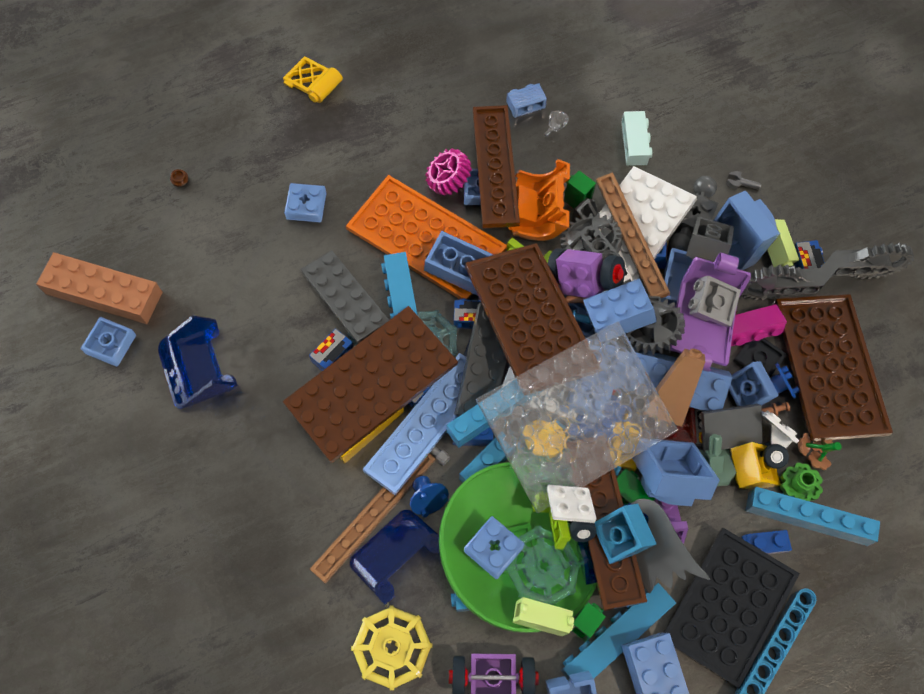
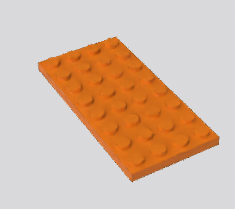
[346,175,507,300]

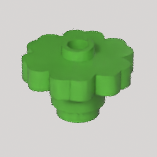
[780,463,823,502]

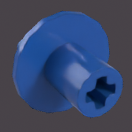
[770,362,799,398]
[410,476,449,517]

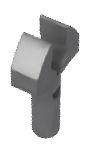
[726,171,761,190]

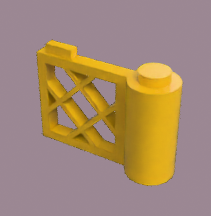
[283,56,343,103]

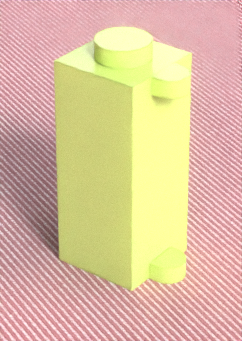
[767,219,799,267]
[513,597,574,636]

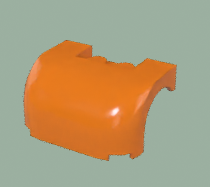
[509,159,570,241]

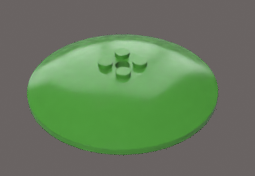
[439,462,597,633]

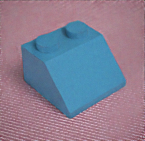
[595,504,657,564]

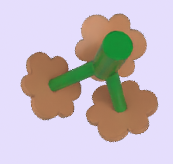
[798,433,842,470]

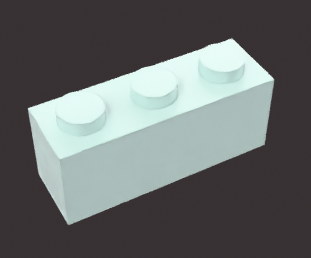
[621,111,652,166]

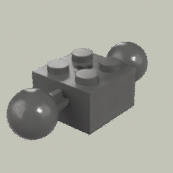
[669,176,719,251]

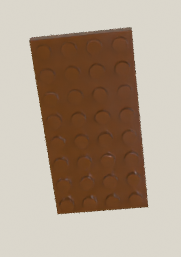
[465,243,601,396]
[775,294,893,441]
[283,306,458,463]

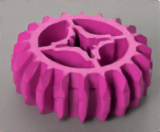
[425,148,472,196]

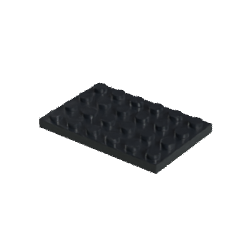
[664,528,800,688]

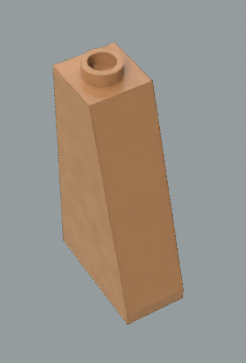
[642,349,705,427]

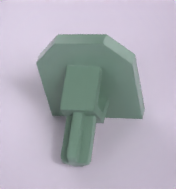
[699,434,736,486]

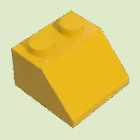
[731,442,781,490]

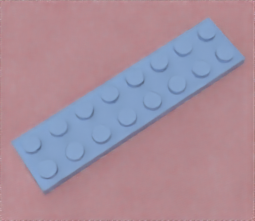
[363,353,466,495]

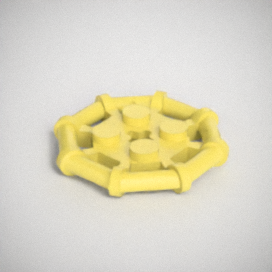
[351,605,433,691]

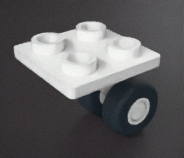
[760,410,799,469]
[547,485,596,542]

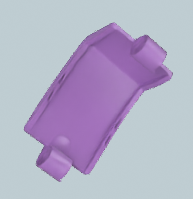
[670,252,751,372]

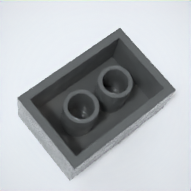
[686,216,734,262]

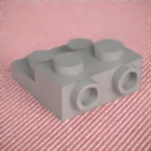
[688,276,741,327]

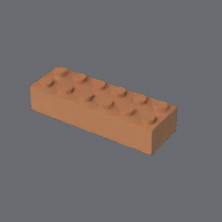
[36,252,163,324]

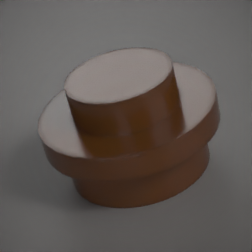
[170,169,189,187]

